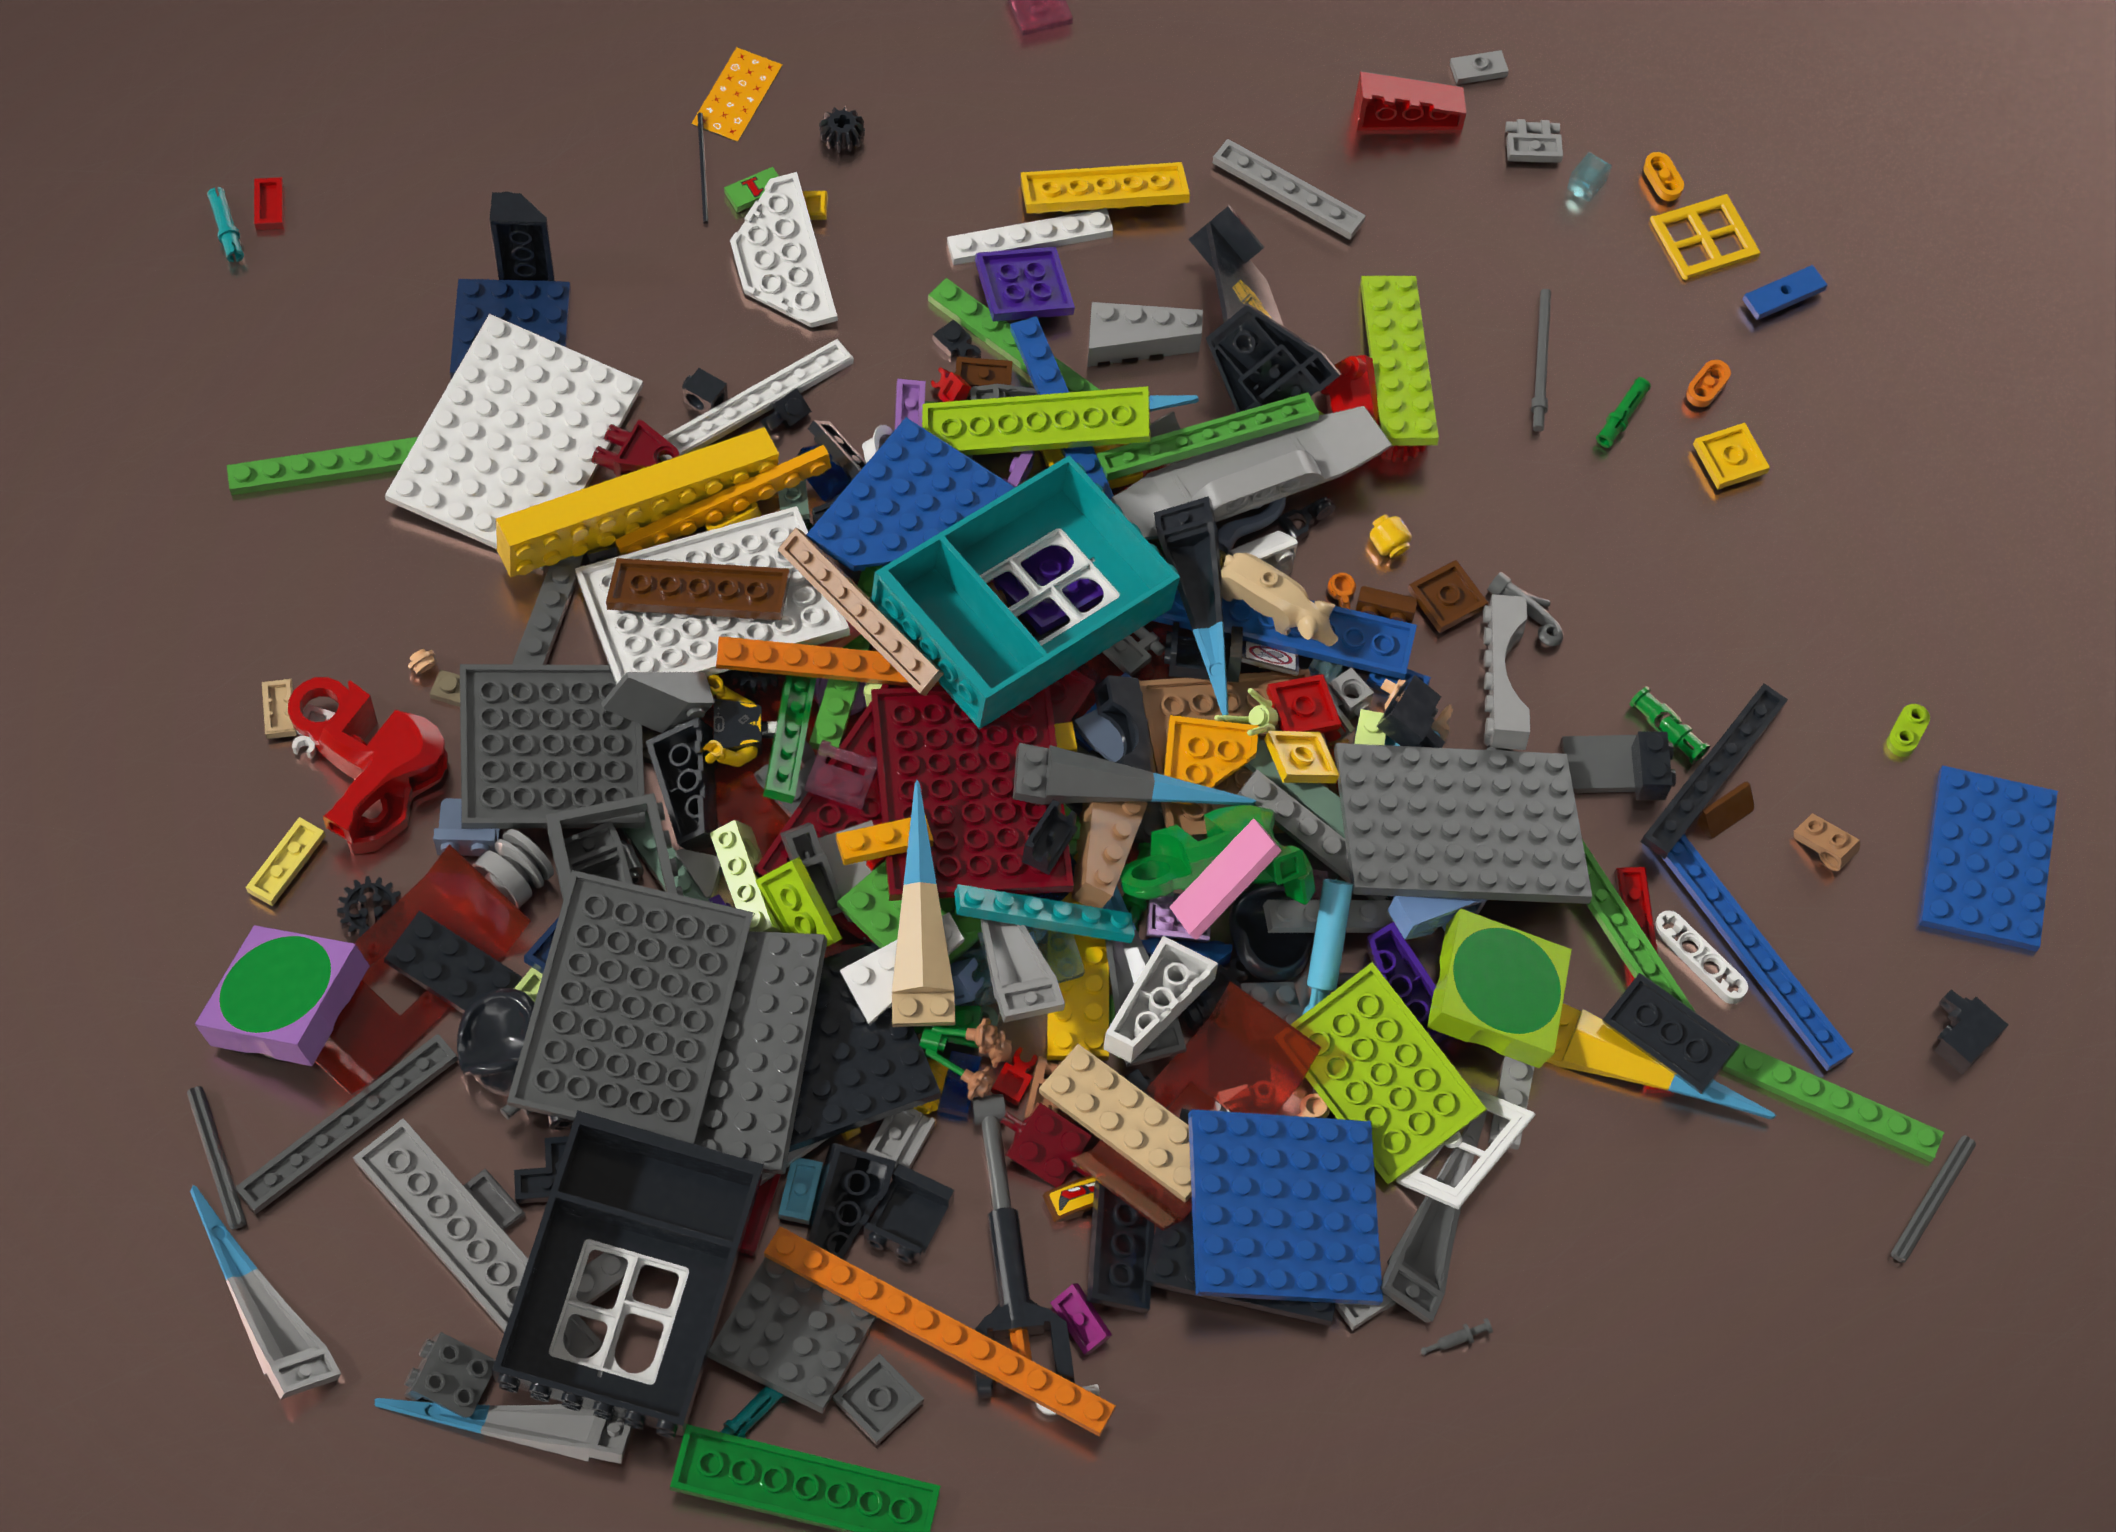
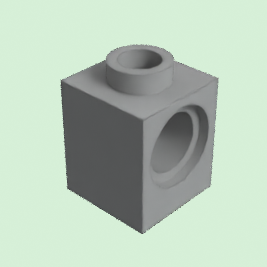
[1328,667,1374,720]

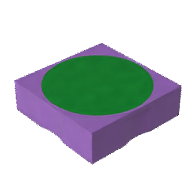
[195,925,370,1066]

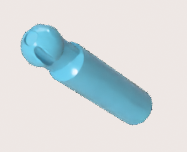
[1302,879,1353,1015]

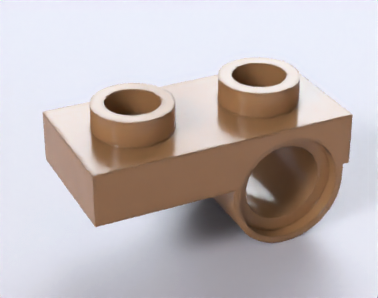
[1794,813,1860,871]

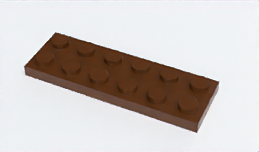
[606,558,791,620]

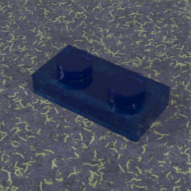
[937,1051,982,1118]

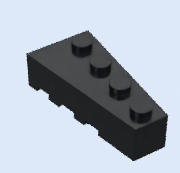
[646,717,718,852]

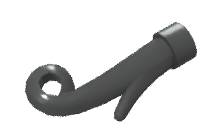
[1487,572,1564,646]

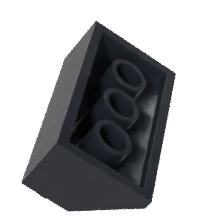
[489,191,556,281]

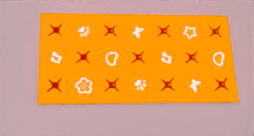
[691,47,783,142]

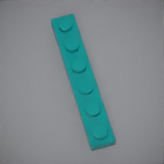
[954,884,1135,943]

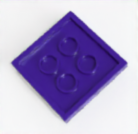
[975,247,1075,321]
[988,545,1104,635]

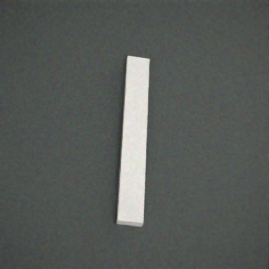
[659,339,854,462]

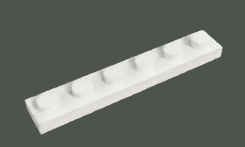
[947,208,1113,265]

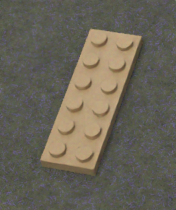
[1039,1044,1192,1203]

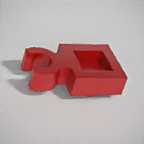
[931,367,972,402]
[990,1047,1037,1106]

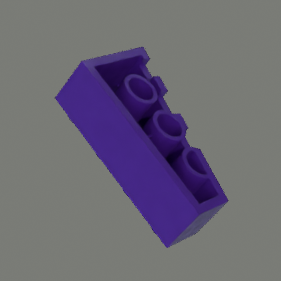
[1367,922,1450,1044]

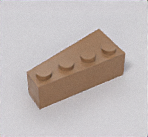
[1072,801,1148,908]

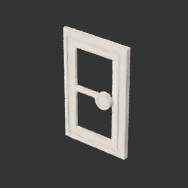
[1396,1088,1536,1209]

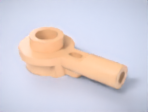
[1296,1093,1330,1118]

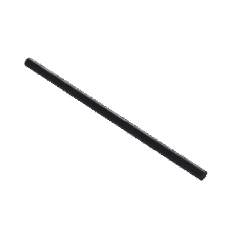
[697,113,709,224]

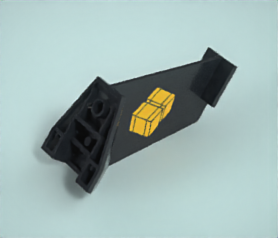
[1188,205,1341,413]

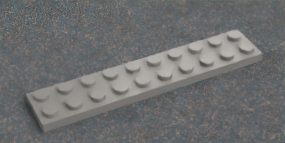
[353,1118,603,1359]

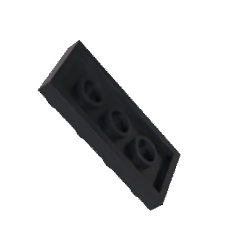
[384,910,522,1013]
[1602,973,1740,1095]
[1087,1177,1157,1313]

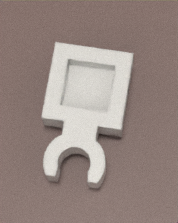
[292,704,335,759]

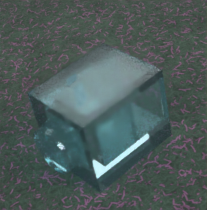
[1567,152,1612,202]

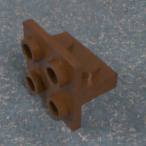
[1356,586,1417,624]

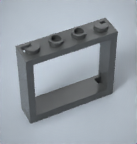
[546,793,684,900]

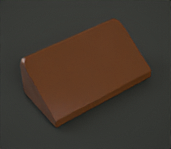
[1697,781,1754,839]

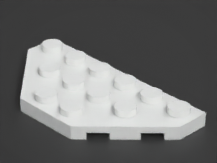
[730,172,838,328]

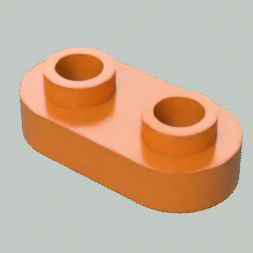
[1686,360,1731,407]

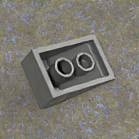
[601,672,715,733]

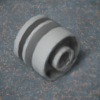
[472,829,554,910]

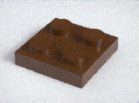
[1408,560,1489,633]

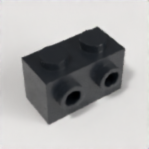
[1631,731,1676,800]

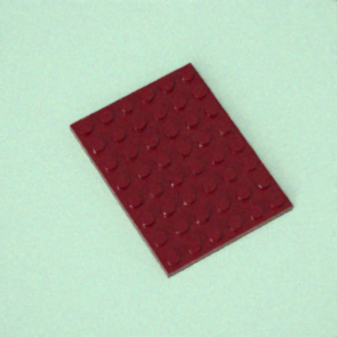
[871,685,1074,901]

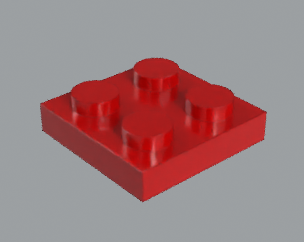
[1266,674,1341,733]

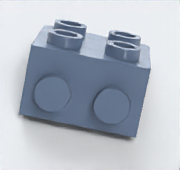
[433,798,500,856]

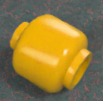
[1369,514,1412,559]

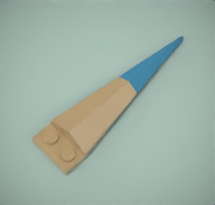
[892,780,955,1027]

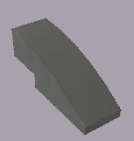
[780,823,843,916]

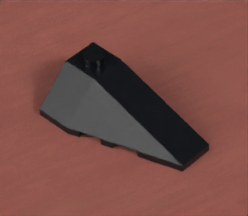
[806,1143,896,1259]

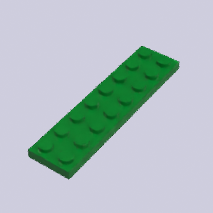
[670,1424,941,1532]

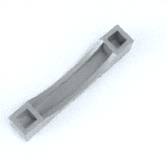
[1483,594,1530,750]

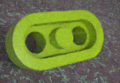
[1887,704,1930,757]

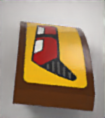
[1042,1172,1107,1223]

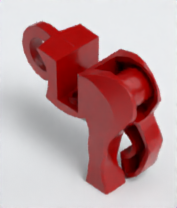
[288,677,448,855]

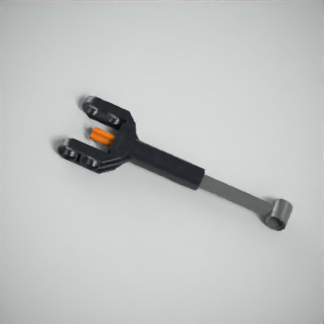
[972,1094,1075,1399]

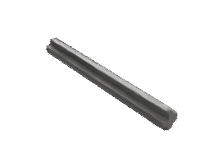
[187,1086,246,1230]
[1891,1135,1976,1263]

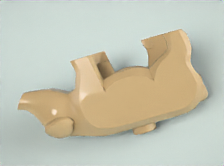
[1220,553,1338,647]

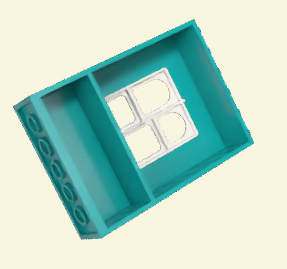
[871,455,1180,730]

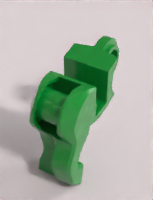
[1119,805,1315,905]

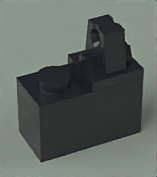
[1376,675,1445,748]
[1935,989,2009,1075]

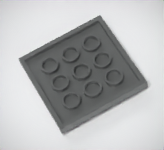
[708,1257,877,1413]

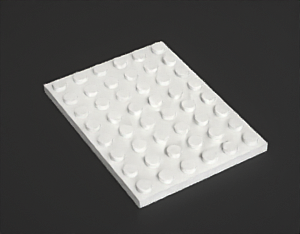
[385,314,643,569]
[575,506,850,685]

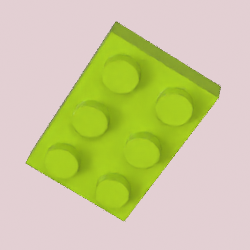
[755,857,842,947]

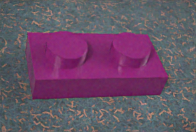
[1050,1283,1113,1355]

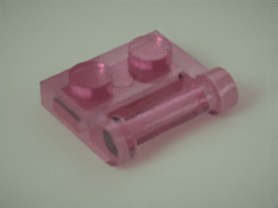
[805,740,877,809]

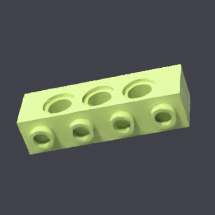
[710,820,782,933]

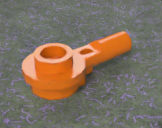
[1327,573,1356,609]

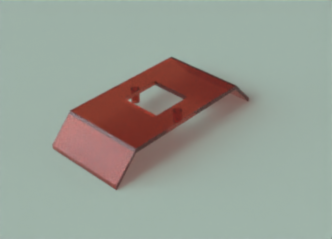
[315,844,531,1096]
[1071,981,1321,1230]

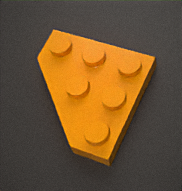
[1164,715,1259,805]

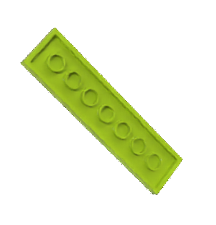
[1360,276,1439,446]
[922,386,1151,456]

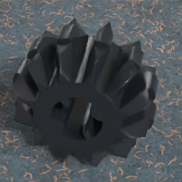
[819,106,865,153]

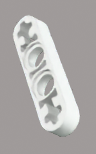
[1654,910,1748,1004]

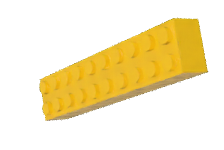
[496,427,779,578]

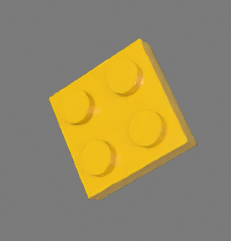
[1693,423,1770,489]
[1264,731,1339,783]

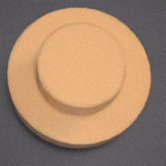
[408,649,437,675]

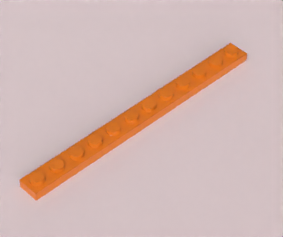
[764,1226,1116,1437]

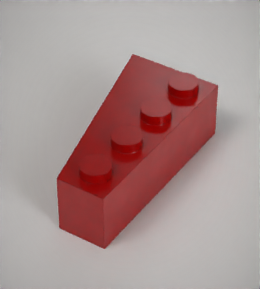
[1354,72,1466,131]

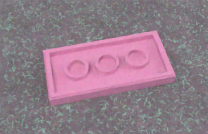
[1169,818,1282,940]

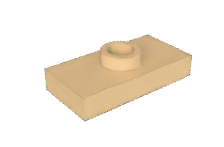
[262,679,297,739]

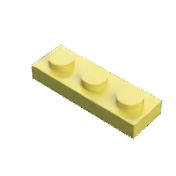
[246,817,326,907]

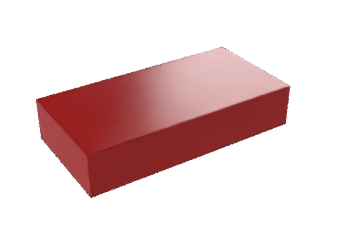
[254,177,284,230]

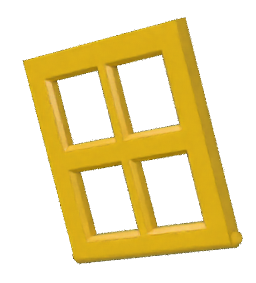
[1650,194,1761,280]

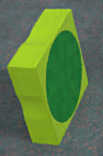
[1427,909,1572,1068]

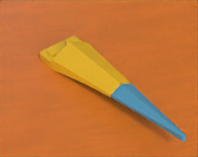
[1546,1003,1776,1119]

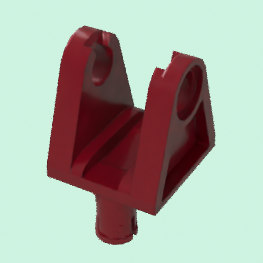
[591,419,680,477]

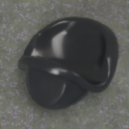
[1229,882,1314,982]
[457,988,535,1096]

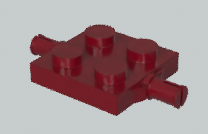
[1000,1102,1096,1188]

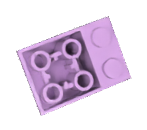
[1146,892,1210,942]

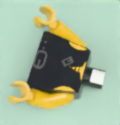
[703,675,777,767]

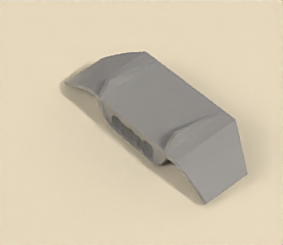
[1111,406,1393,540]

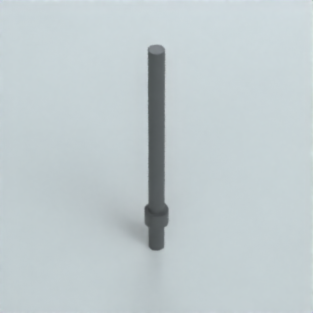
[1531,289,1551,432]

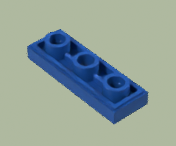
[1742,265,1827,320]

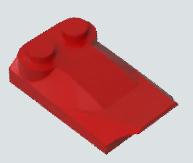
[1320,355,1380,427]

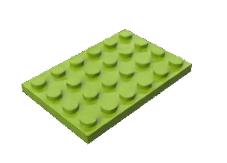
[1275,962,1487,1185]

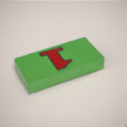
[724,167,779,213]

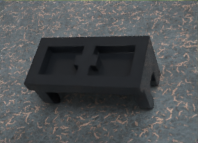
[1022,799,1078,875]

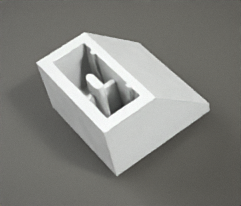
[1228,531,1298,575]

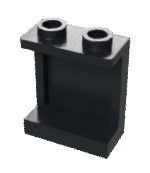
[1164,622,1243,683]
[864,1163,955,1265]

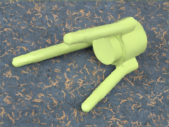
[1214,688,1279,736]

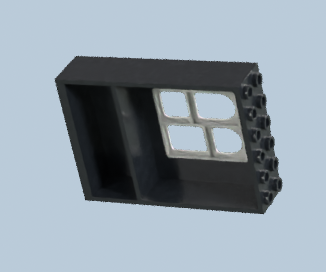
[492,1110,764,1439]

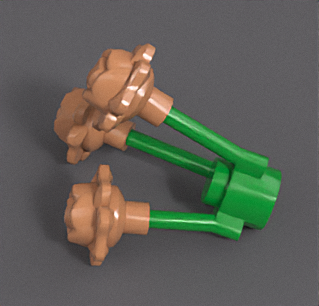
[919,1018,1012,1100]

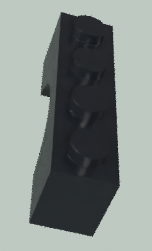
[1093,675,1158,774]

